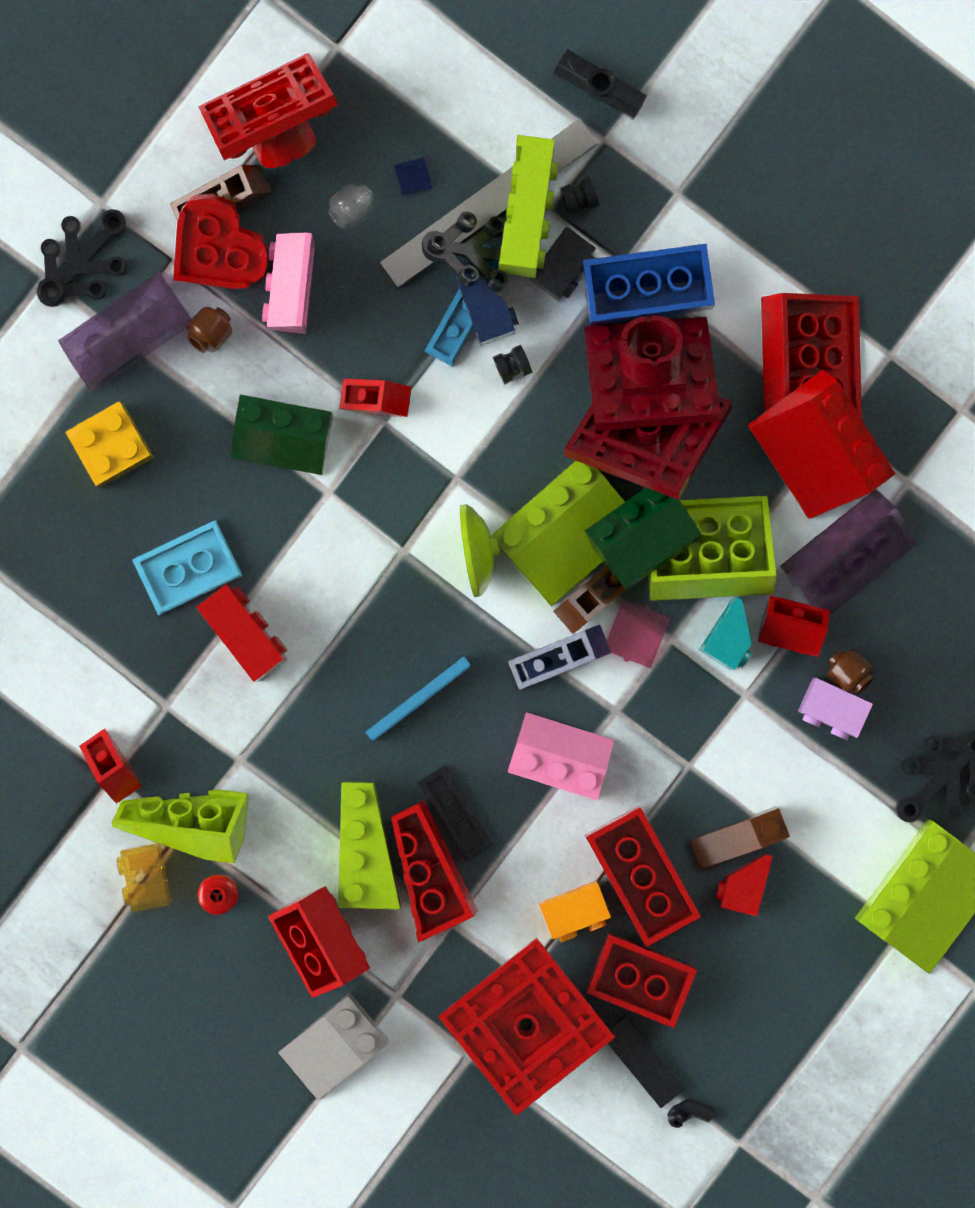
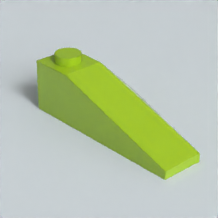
[111,789,249,864]

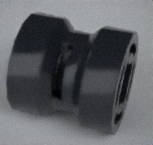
[560,177,599,217]
[492,344,533,385]

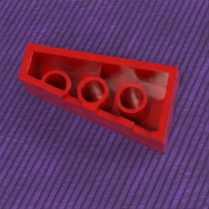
[391,800,478,943]

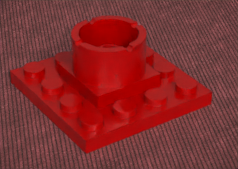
[198,53,338,168]
[438,937,615,1116]

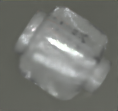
[328,183,374,229]

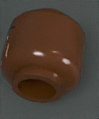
[186,307,232,353]
[828,649,874,696]

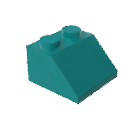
[699,597,752,670]

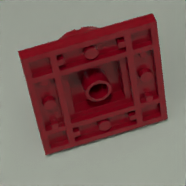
[584,315,721,431]
[564,396,732,500]

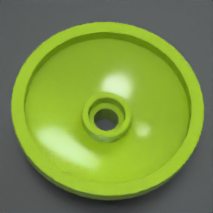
[460,504,500,597]

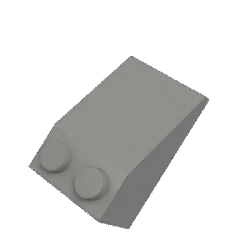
[278,992,389,1100]

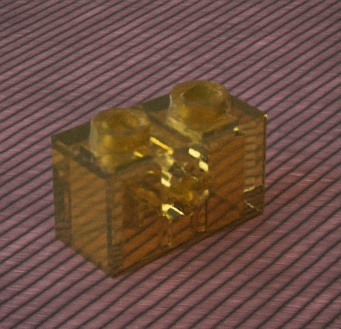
[117,843,171,912]

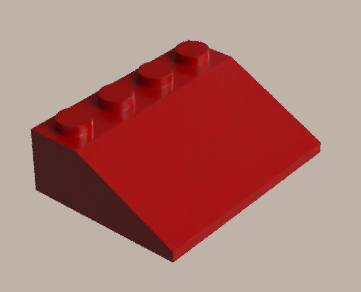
[761,293,862,419]
[747,370,895,519]

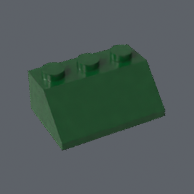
[231,394,334,475]
[585,488,703,590]

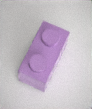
[798,678,873,740]

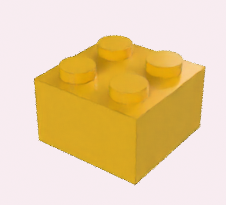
[65,401,154,488]

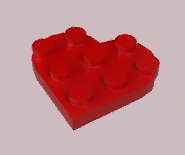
[173,194,269,289]

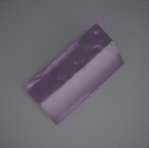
[58,271,192,392]
[780,489,917,614]

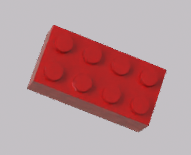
[585,805,701,947]

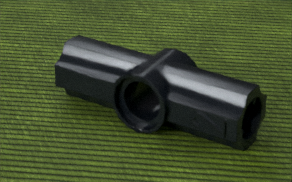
[554,49,647,120]

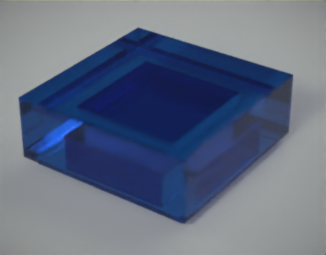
[394,157,432,196]

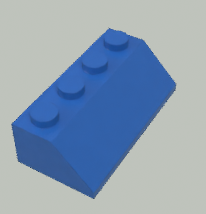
[583,243,715,326]

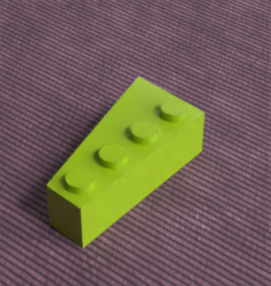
[499,134,559,278]
[338,781,401,909]

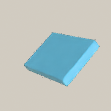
[132,520,243,616]

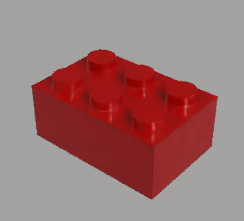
[196,585,288,682]
[268,886,370,998]
[586,932,697,1028]

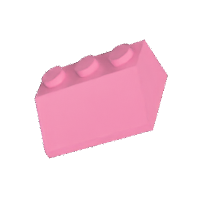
[262,233,315,334]
[508,712,614,800]

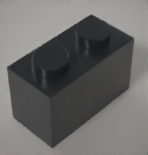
[529,226,596,302]

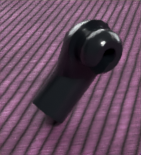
[667,1099,714,1128]

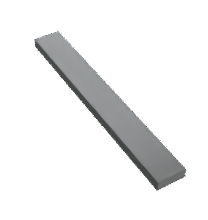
[380,118,598,289]

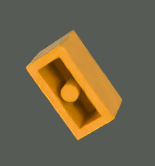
[539,881,611,942]

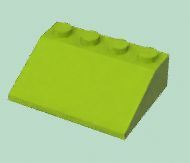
[491,461,625,607]
[648,496,777,601]
[854,819,975,974]

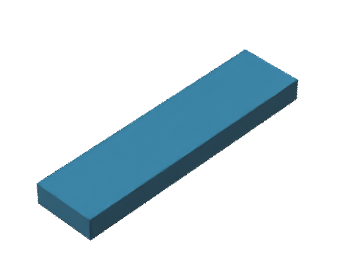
[425,244,500,367]
[365,657,471,741]

